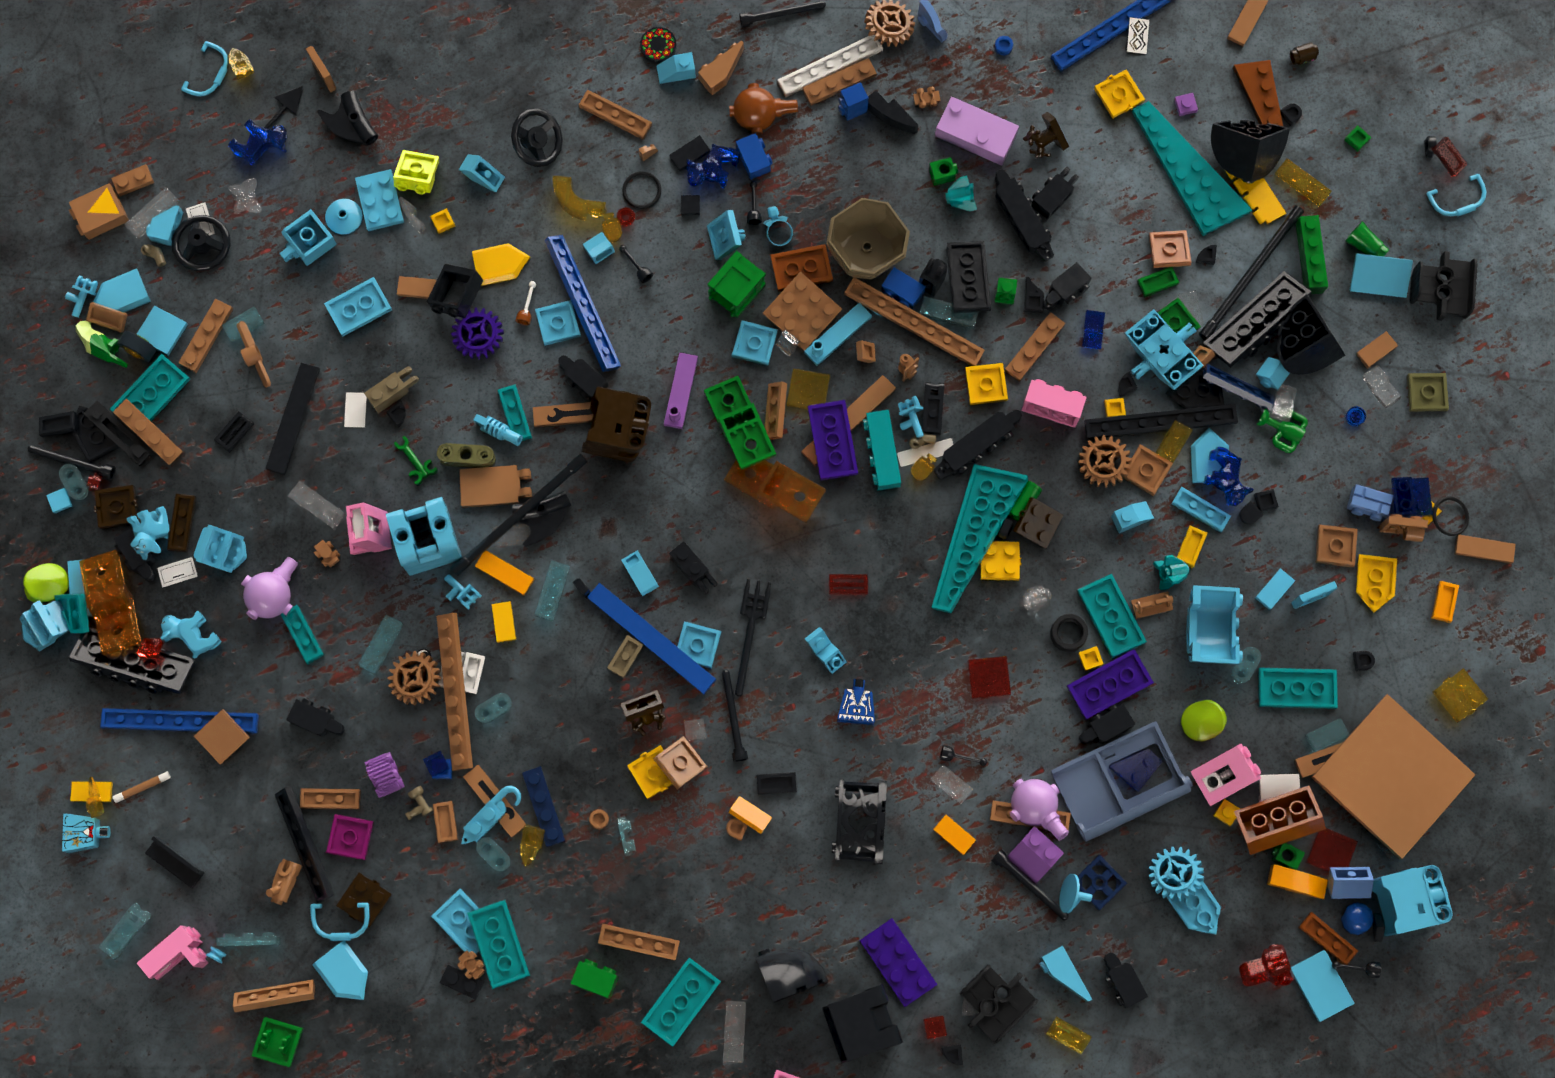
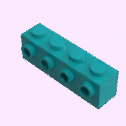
[863,410,901,491]

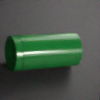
[1008,480,1042,521]

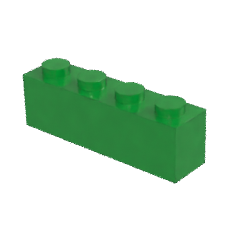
[1295,215,1328,294]

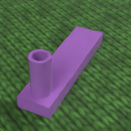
[664,352,698,429]

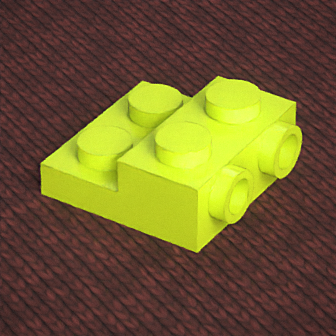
[393,150,439,195]

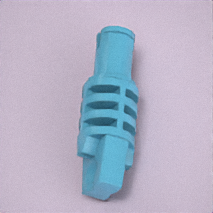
[473,414,523,446]

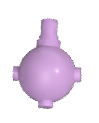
[241,557,298,620]
[1010,779,1069,841]

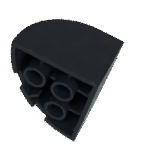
[1211,120,1290,183]
[1277,294,1346,375]
[756,948,828,1003]

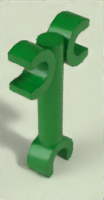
[394,436,438,486]

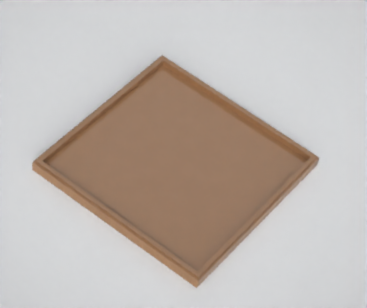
[1311,694,1475,860]

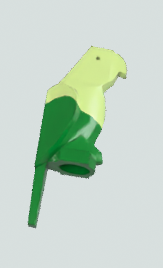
[75,321,128,368]

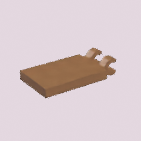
[460,465,532,508]

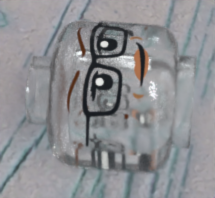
[1022,584,1052,613]

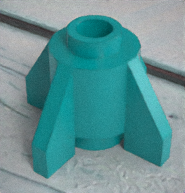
[945,176,977,211]
[1153,555,1189,590]

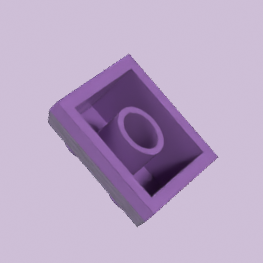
[1007,826,1064,884]

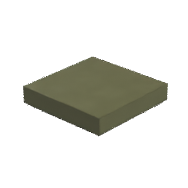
[1407,373,1449,412]

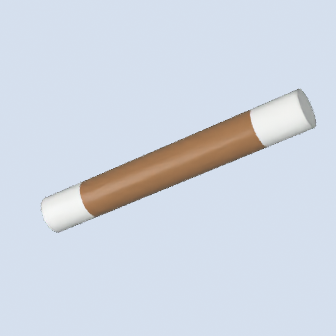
[113,771,171,803]

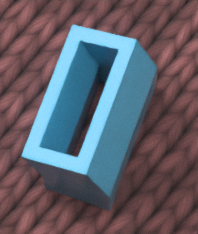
[583,232,615,264]

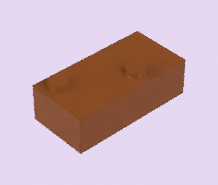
[1234,785,1326,855]

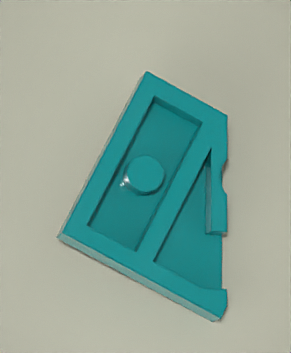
[54,593,89,633]

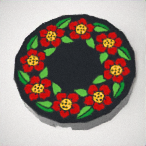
[640,27,677,63]

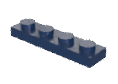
[1203,364,1275,411]
[522,766,566,847]

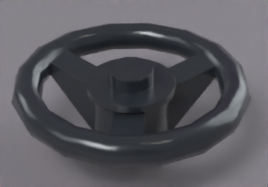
[511,108,563,167]
[172,215,231,271]

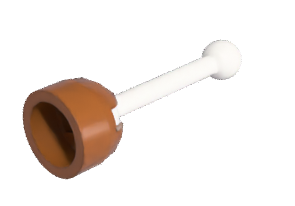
[515,281,536,325]

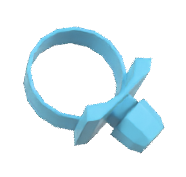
[763,206,793,246]

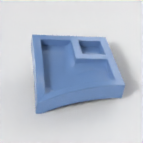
[918,0,947,43]

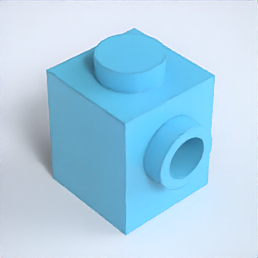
[1256,357,1290,390]

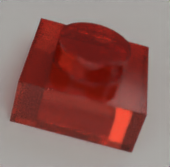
[137,638,164,658]
[923,1016,947,1039]

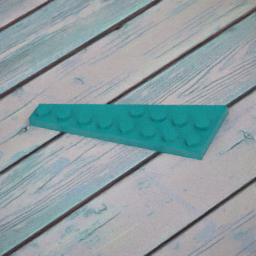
[1132,101,1252,236]
[932,464,1029,613]

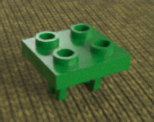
[251,1017,304,1067]

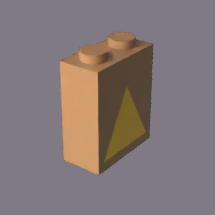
[69,183,129,240]

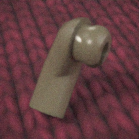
[141,244,166,267]
[909,433,937,449]

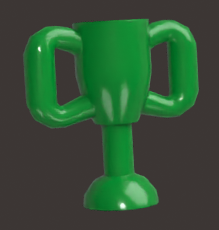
[1256,408,1308,453]

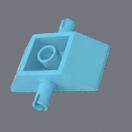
[1125,309,1204,390]

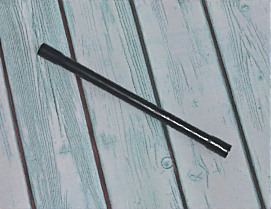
[1199,206,1304,340]
[451,453,588,576]

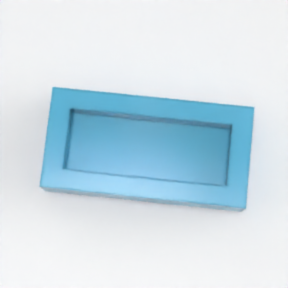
[1255,568,1295,610]

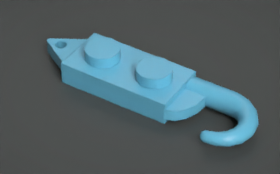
[461,786,521,844]

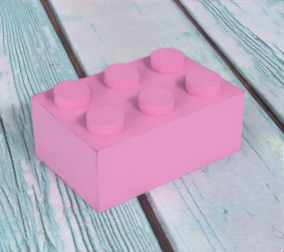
[1021,379,1086,428]

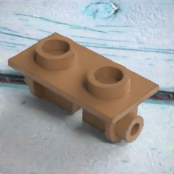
[898,354,919,382]
[1131,591,1173,619]

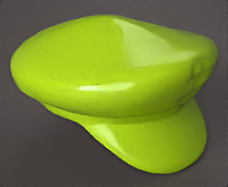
[23,563,69,603]
[1181,700,1227,741]

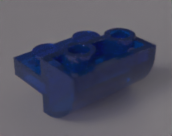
[1391,477,1433,518]

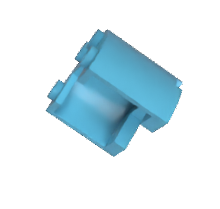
[1186,585,1243,665]

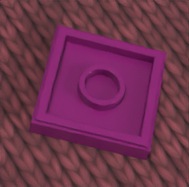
[326,814,374,860]

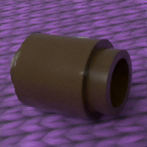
[1290,42,1319,65]

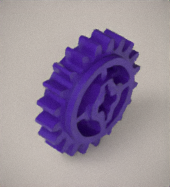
[451,307,504,360]

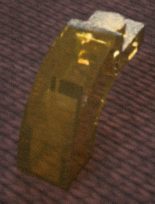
[553,176,607,221]

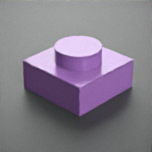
[1174,93,1198,116]

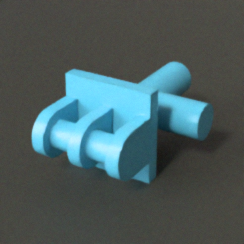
[65,275,98,318]
[898,396,924,438]
[444,574,482,610]

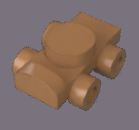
[913,87,940,108]
[314,540,340,567]
[457,950,485,979]

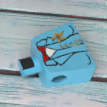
[62,814,111,853]

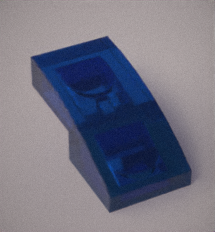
[1082,310,1105,349]

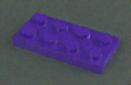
[807,400,858,481]
[1066,649,1154,720]
[859,918,938,1007]

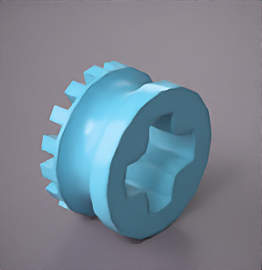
[206,946,227,964]

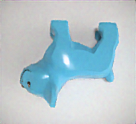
[126,506,169,560]
[160,611,222,659]

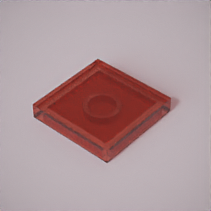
[968,656,1011,699]
[1306,828,1358,872]

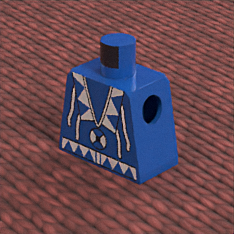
[837,679,875,725]

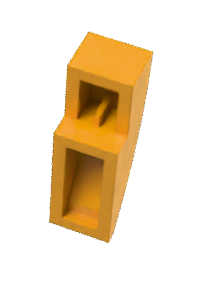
[1267,864,1328,899]

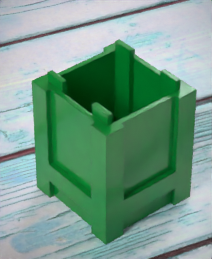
[708,250,766,318]

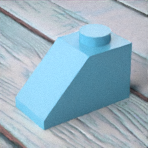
[656,52,696,84]
[459,154,505,192]
[146,205,184,246]
[1111,501,1154,533]

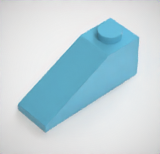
[1039,946,1092,1002]

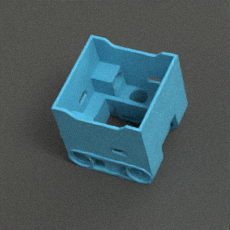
[386,497,462,576]
[1372,865,1453,937]

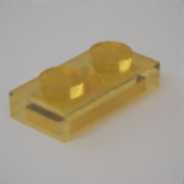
[1156,420,1193,463]
[1046,1016,1091,1054]

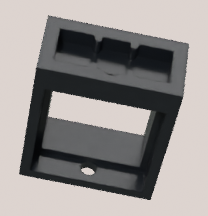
[426,264,483,318]

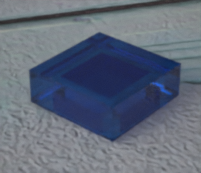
[423,750,450,777]

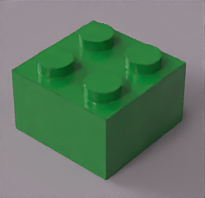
[570,959,619,999]

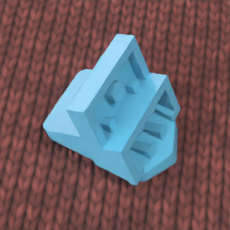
[194,524,247,573]
[19,600,69,652]

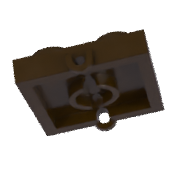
[94,485,138,529]
[1013,497,1063,549]
[336,872,392,928]

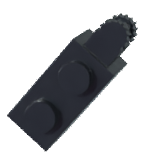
[1032,167,1079,220]

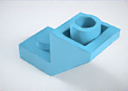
[621,550,659,596]
[805,627,847,674]

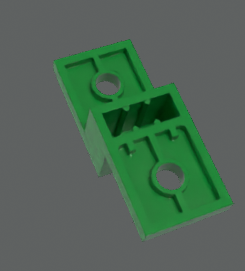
[704,376,776,470]

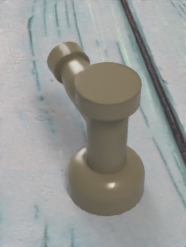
[405,786,433,820]

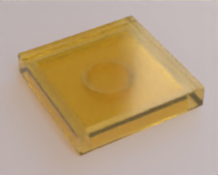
[787,368,830,410]

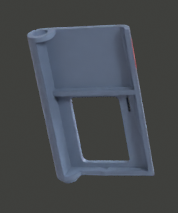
[1051,721,1193,842]

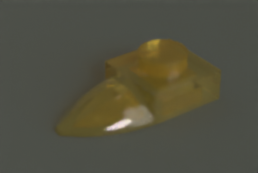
[229,48,255,80]
[86,776,105,818]
[520,824,545,866]

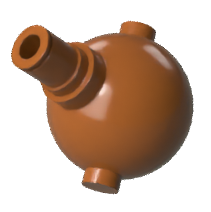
[729,83,798,136]

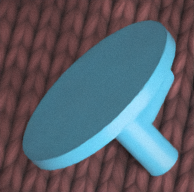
[1059,874,1092,913]

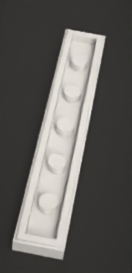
[777,35,883,98]

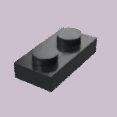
[439,965,485,1000]

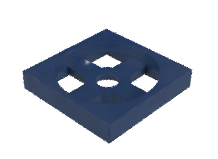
[1078,854,1127,911]

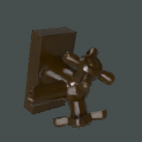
[1023,112,1069,158]
[621,690,666,736]

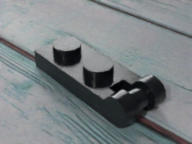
[922,381,944,434]

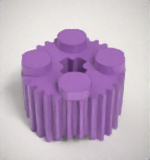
[364,752,405,798]

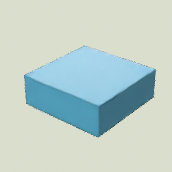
[46,488,73,514]

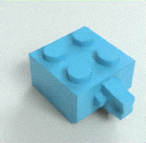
[280,209,337,266]

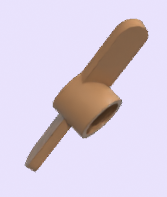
[237,321,271,388]

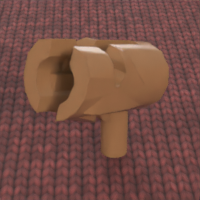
[266,859,302,905]

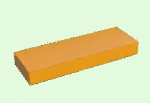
[475,551,535,596]

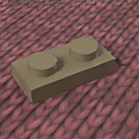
[607,635,644,678]

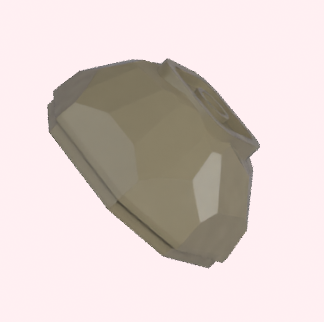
[826,198,910,279]

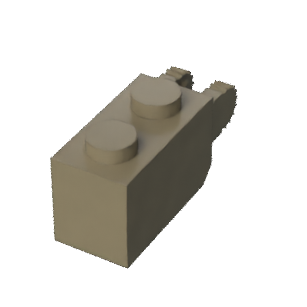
[364,366,419,414]

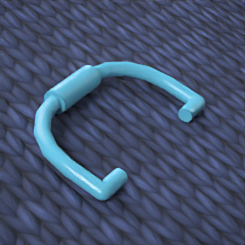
[181,41,228,97]
[1426,174,1487,217]
[310,903,370,941]

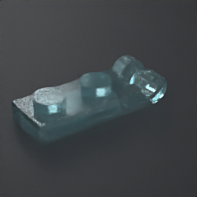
[99,903,151,960]

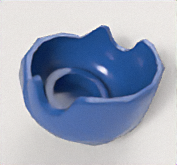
[1341,902,1374,935]

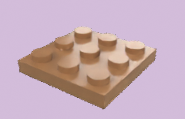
[763,271,842,351]

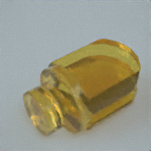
[602,213,622,242]
[911,453,937,481]

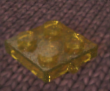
[1433,668,1488,723]

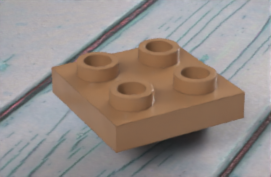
[1379,514,1428,542]

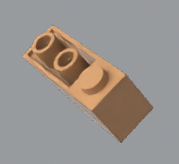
[698,41,744,95]

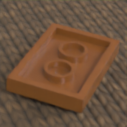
[770,244,833,292]

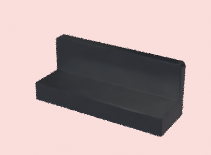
[145,836,205,888]

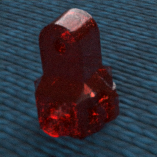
[1239,944,1295,986]

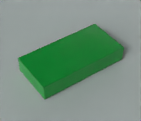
[1137,267,1180,298]

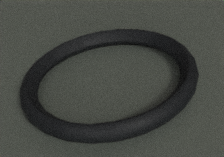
[622,171,662,209]
[1432,496,1469,536]

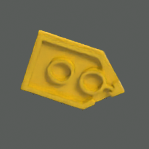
[472,243,531,286]
[1356,554,1397,613]

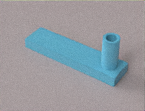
[804,303,872,366]

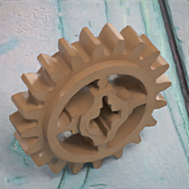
[864,0,915,47]
[1078,435,1132,488]
[387,651,442,706]

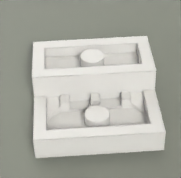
[437,652,485,694]
[1258,774,1300,802]

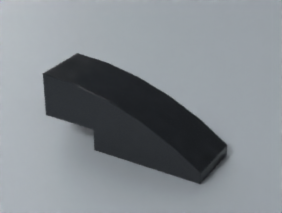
[868,90,918,134]

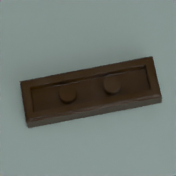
[167,494,196,552]

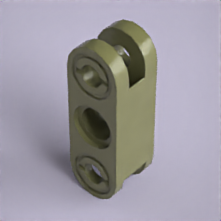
[437,443,496,468]

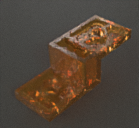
[724,460,826,523]
[79,550,141,655]

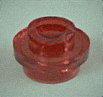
[617,208,635,226]
[86,473,102,491]

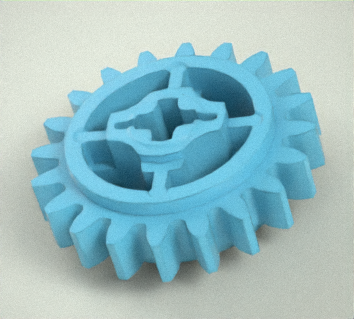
[1149,847,1204,901]

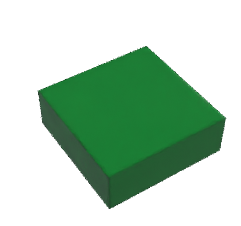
[1344,125,1371,152]

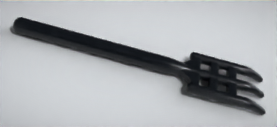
[735,578,771,697]

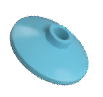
[325,199,363,235]

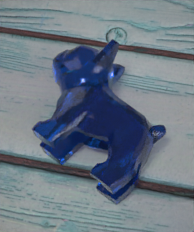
[228,119,288,165]
[686,144,740,188]
[1203,447,1254,506]

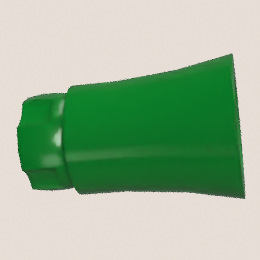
[1345,221,1389,257]

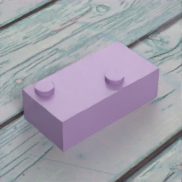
[935,96,1019,166]

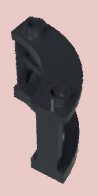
[832,779,887,864]

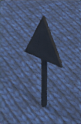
[262,86,303,132]

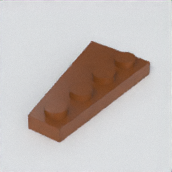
[1233,60,1283,126]

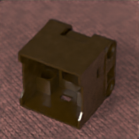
[581,386,651,462]

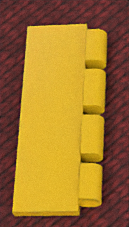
[1226,171,1287,225]

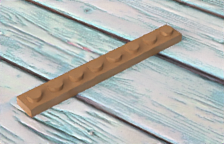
[844,277,985,366]
[436,613,473,771]

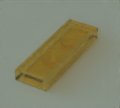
[1275,158,1332,207]

